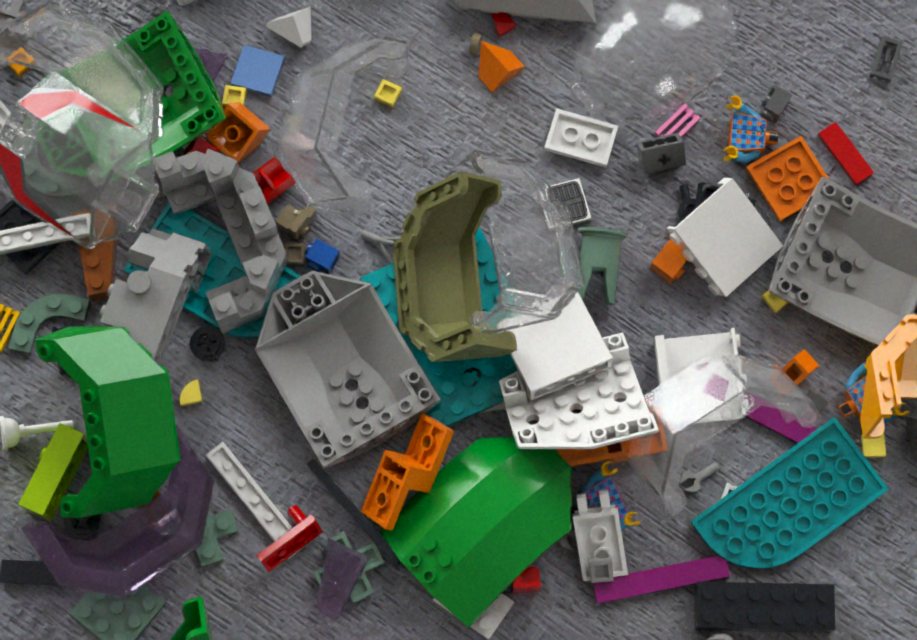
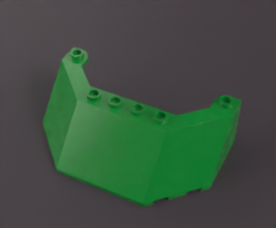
[35,327,181,518]

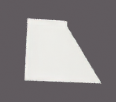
[266,7,312,48]

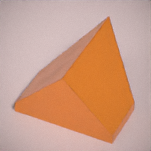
[478,41,525,93]

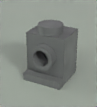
[761,84,792,123]

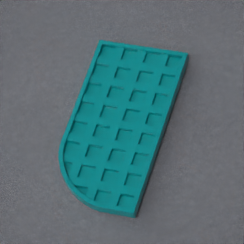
[124,203,301,339]

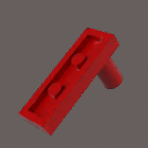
[256,505,323,572]

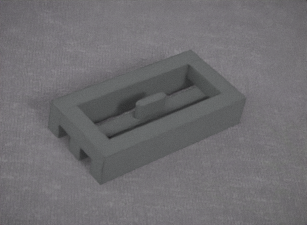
[869,36,903,83]

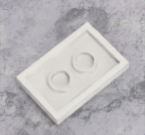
[544,108,618,168]
[433,593,514,640]

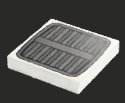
[538,178,591,231]

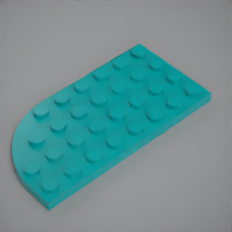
[690,417,889,568]

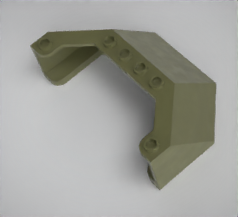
[393,171,517,362]

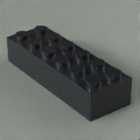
[694,581,835,633]

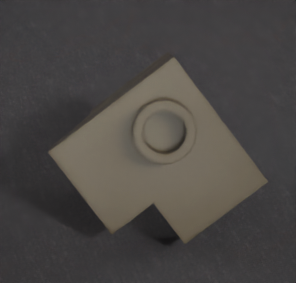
[275,204,317,242]

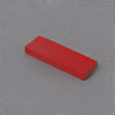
[817,122,874,186]

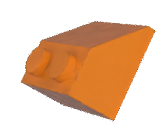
[205,102,271,164]

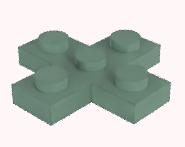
[167,496,239,568]
[313,532,384,604]

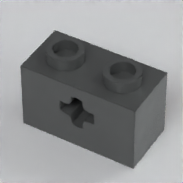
[636,133,686,174]

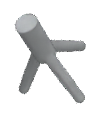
[360,230,401,264]

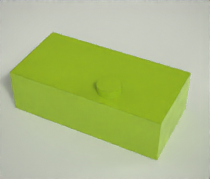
[18,423,88,523]

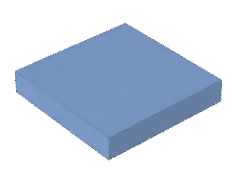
[231,45,285,97]

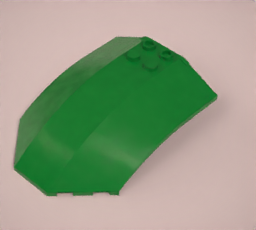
[380,437,572,628]

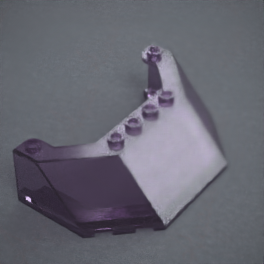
[21,425,214,598]

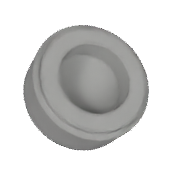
[127,270,151,294]

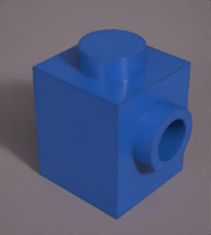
[304,238,340,274]

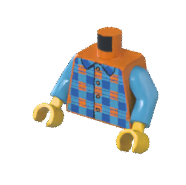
[723,95,778,164]
[838,357,909,423]

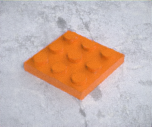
[745,136,829,222]

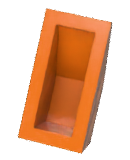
[650,239,686,284]
[767,349,820,400]

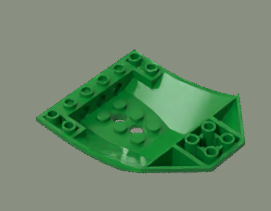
[35,11,227,183]

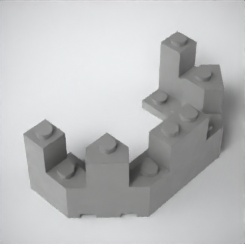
[152,149,288,334]
[99,229,213,366]

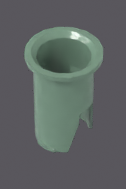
[576,227,628,305]

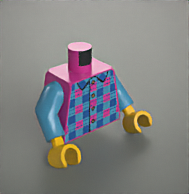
[571,461,640,530]

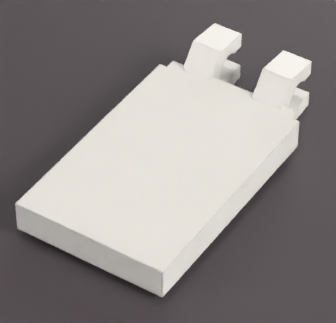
[573,490,628,581]

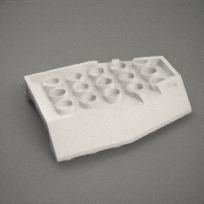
[499,332,659,449]

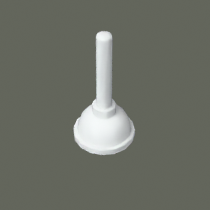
[0,416,74,451]

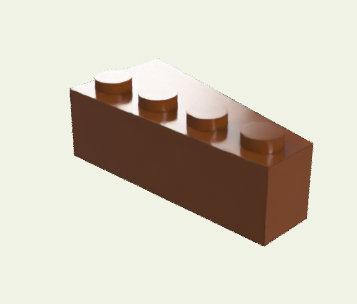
[73,204,120,302]

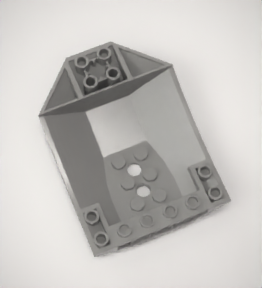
[769,176,917,346]
[255,271,441,468]

